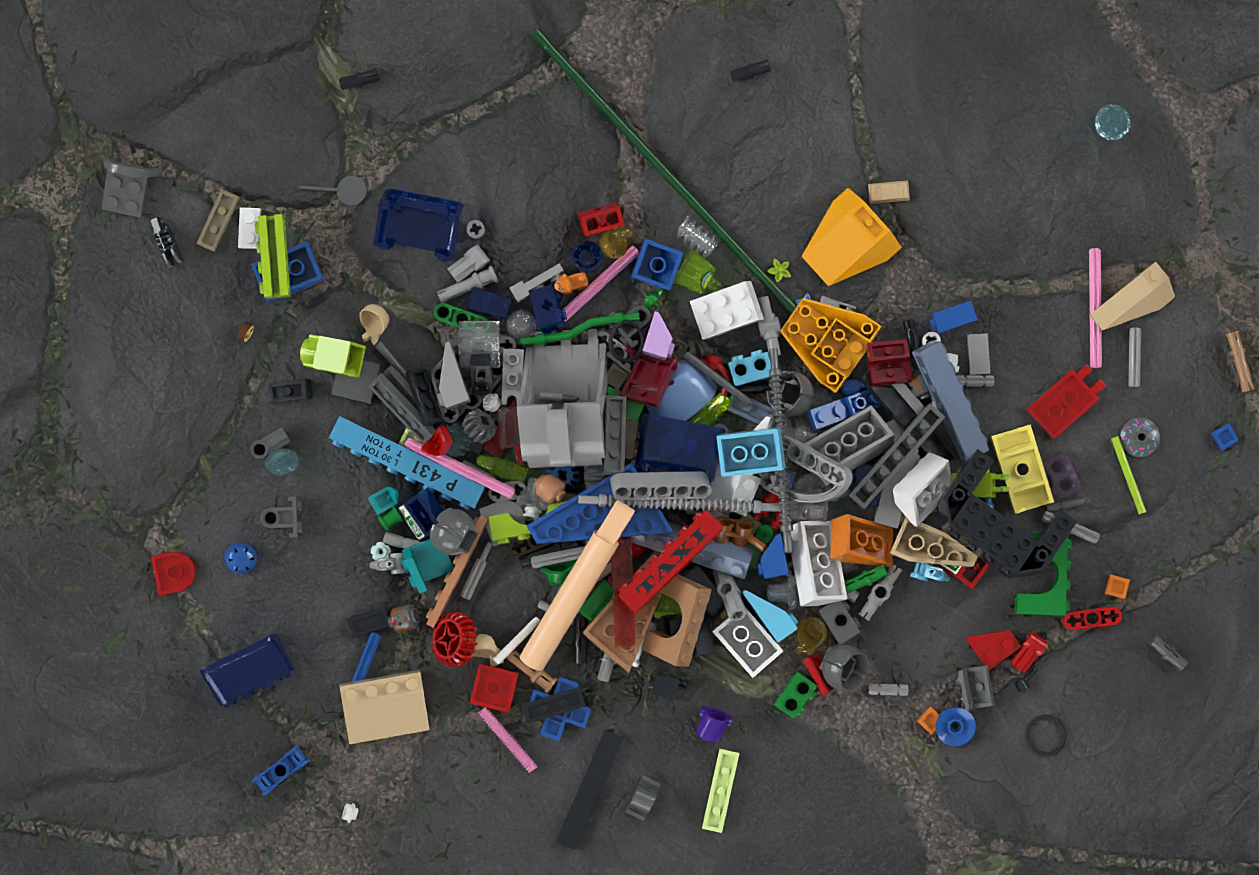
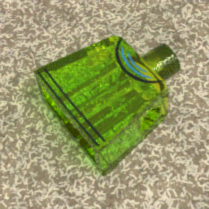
[673,248,722,295]

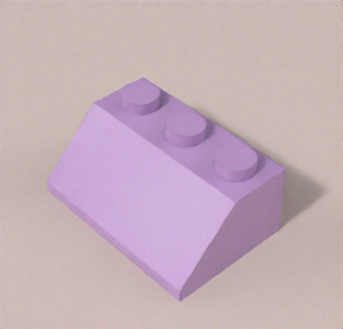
[643,311,675,361]

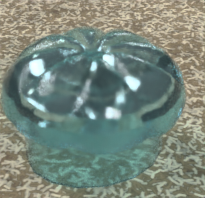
[1095,104,1131,140]

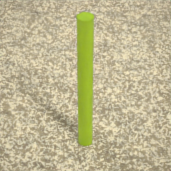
[1111,436,1146,514]

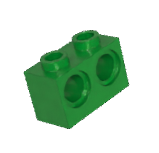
[773,671,818,719]

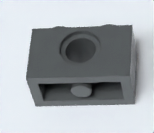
[817,600,861,645]

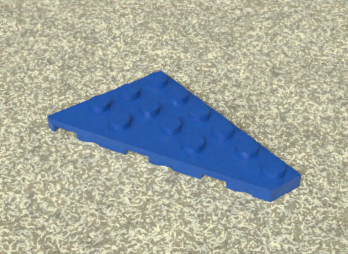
[527,463,673,544]

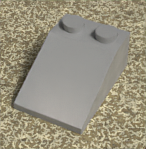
[437,342,471,410]

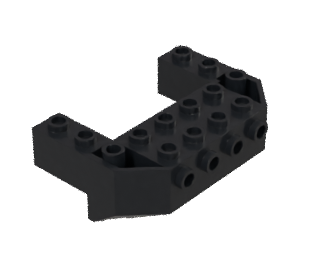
[937,449,1077,579]

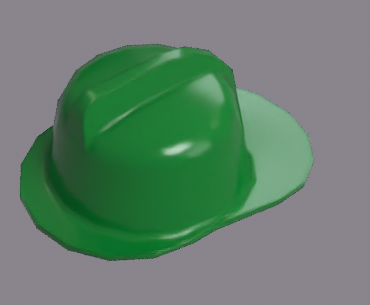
[540,560,577,586]

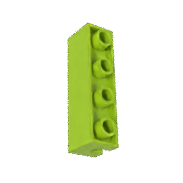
[255,214,291,299]

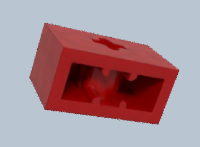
[577,202,624,236]

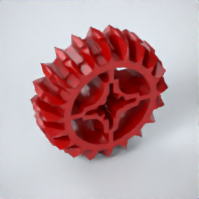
[430,612,478,667]

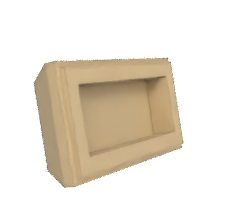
[868,180,910,204]

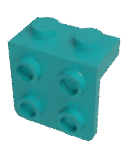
[401,539,453,594]

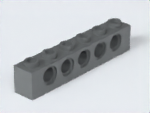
[848,404,945,509]

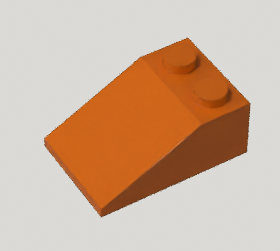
[830,514,893,567]

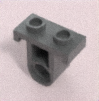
[608,306,650,348]
[260,497,303,538]
[625,775,661,821]

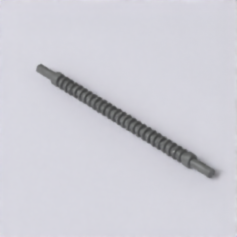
[769,348,793,553]

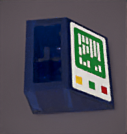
[397,487,444,541]

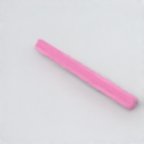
[546,246,639,333]
[1089,248,1102,368]
[404,438,515,498]

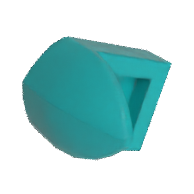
[368,486,399,515]

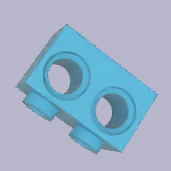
[728,350,771,387]

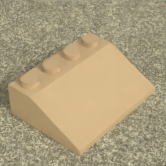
[339,670,430,744]

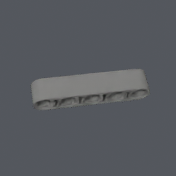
[610,471,712,500]

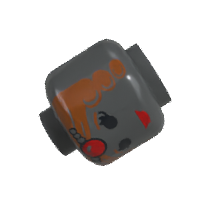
[906,370,931,401]
[388,604,420,633]

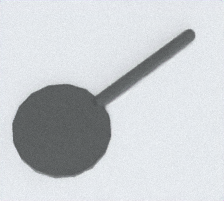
[299,176,367,206]

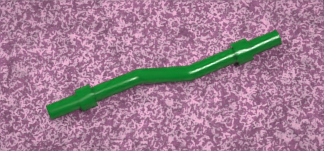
[520,312,640,346]

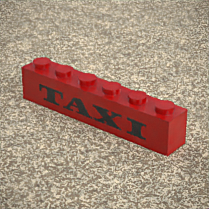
[618,510,724,615]

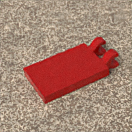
[1026,364,1106,439]

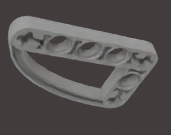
[761,434,852,503]

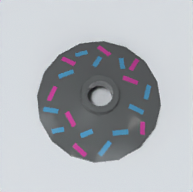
[1120,417,1160,457]

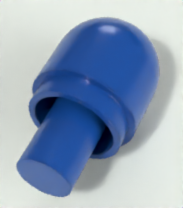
[840,379,866,396]

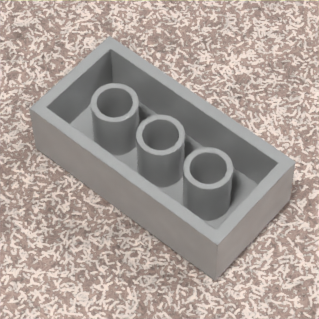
[804,405,894,485]

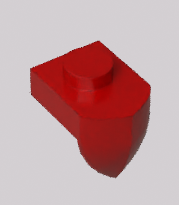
[421,426,453,456]

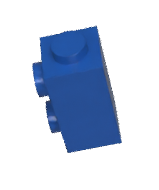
[929,301,978,334]

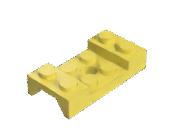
[990,425,1054,514]

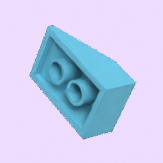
[742,590,798,643]

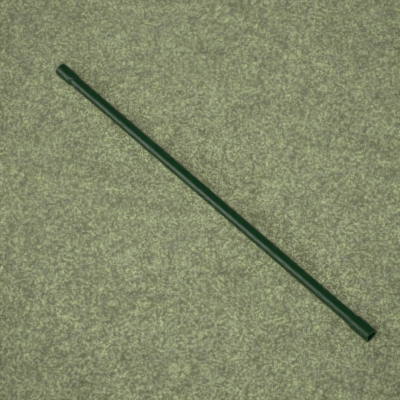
[531,29,797,316]

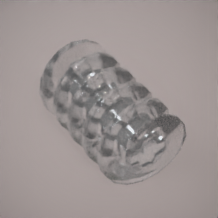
[677,215,721,258]

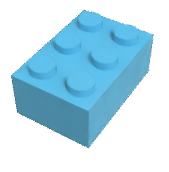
[717,427,785,477]

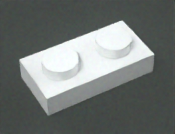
[238,208,261,249]

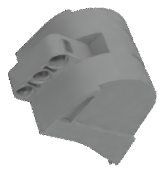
[517,329,608,468]

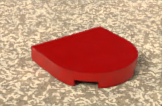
[151,552,196,596]

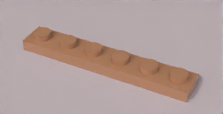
[426,515,489,628]

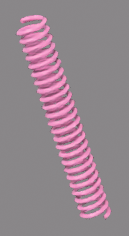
[477,707,537,773]

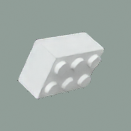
[690,281,764,340]
[712,607,783,678]

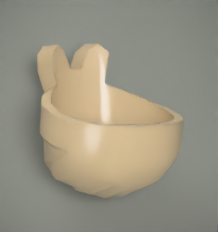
[359,304,390,345]
[472,634,504,667]

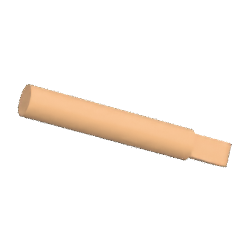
[520,500,635,671]

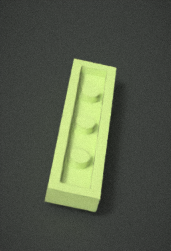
[702,748,739,833]

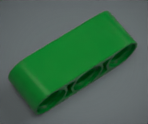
[434,303,491,335]

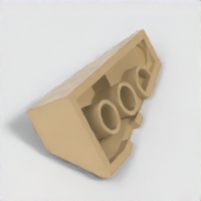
[1089,262,1175,331]
[890,517,978,567]

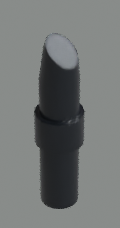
[740,382,771,394]

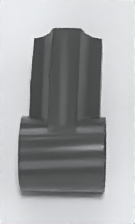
[250,427,291,460]

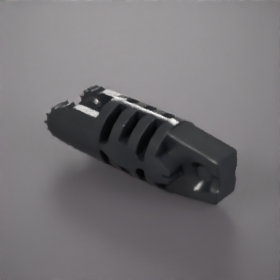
[151,217,184,269]

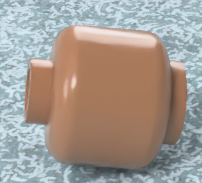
[535,474,566,504]

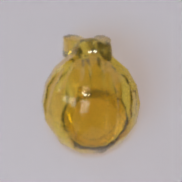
[599,222,634,259]
[797,617,827,655]

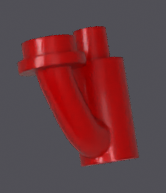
[752,491,782,532]

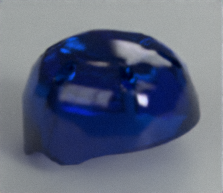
[571,241,603,273]

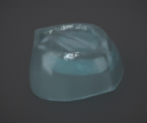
[264,449,299,476]

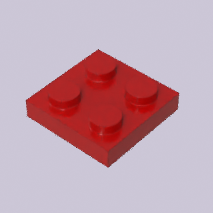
[470,663,519,713]

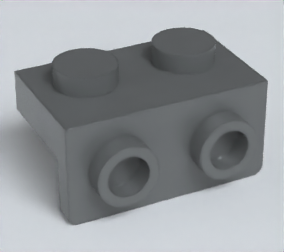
[957,665,995,710]

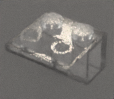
[458,321,500,368]
[788,473,830,522]

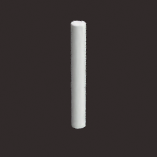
[493,617,540,664]

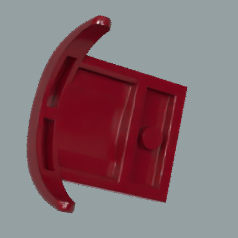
[620,345,679,408]

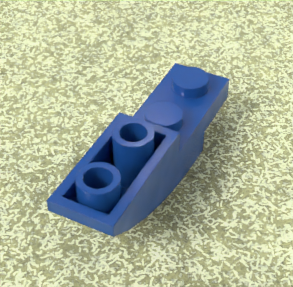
[806,390,882,430]

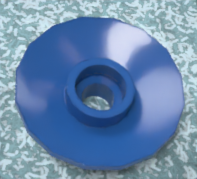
[935,707,976,746]

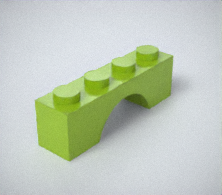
[488,501,567,545]

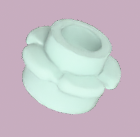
[371,542,391,561]

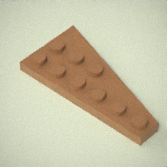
[583,550,662,673]

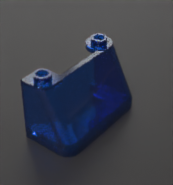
[373,189,464,262]
[635,414,724,482]

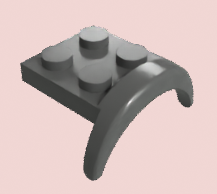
[101,157,163,218]

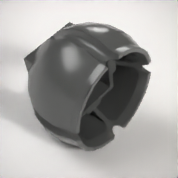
[767,371,814,417]
[430,508,479,556]
[819,644,868,692]

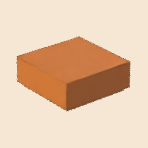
[1104,574,1130,599]
[917,706,939,735]

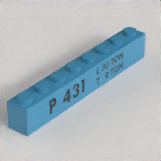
[329,416,486,510]

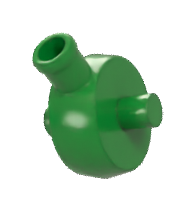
[643,288,664,309]
[756,524,775,543]

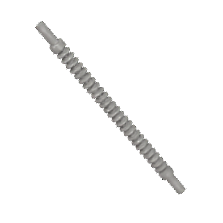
[578,494,781,513]

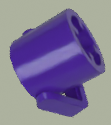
[696,705,732,743]

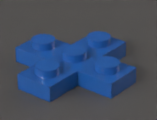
[530,677,591,741]

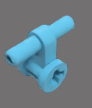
[910,562,951,582]

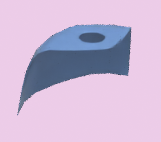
[646,360,718,431]

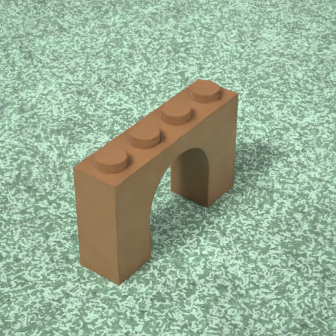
[641,574,712,667]

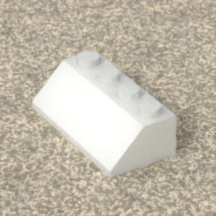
[791,521,847,606]

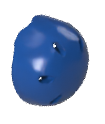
[224,542,257,574]

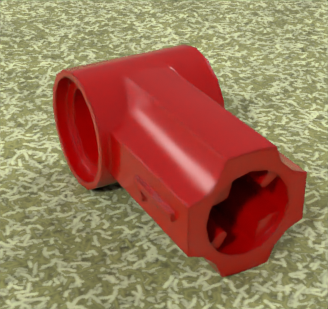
[1010,631,1049,674]

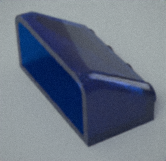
[200,633,294,708]

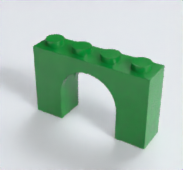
[1014,533,1071,616]

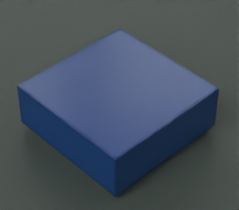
[1211,423,1239,451]

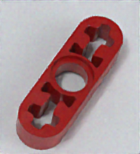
[1062,607,1122,630]

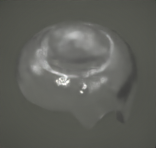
[506,309,537,342]

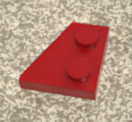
[965,630,1021,670]

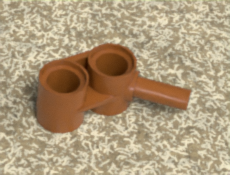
[714,516,768,552]

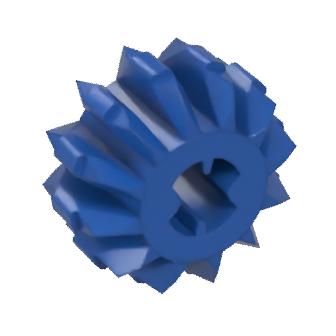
[546,466,580,493]

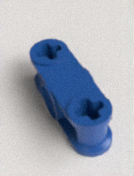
[251,744,311,796]

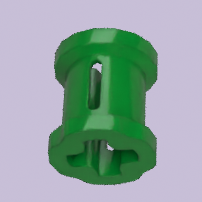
[378,506,404,532]

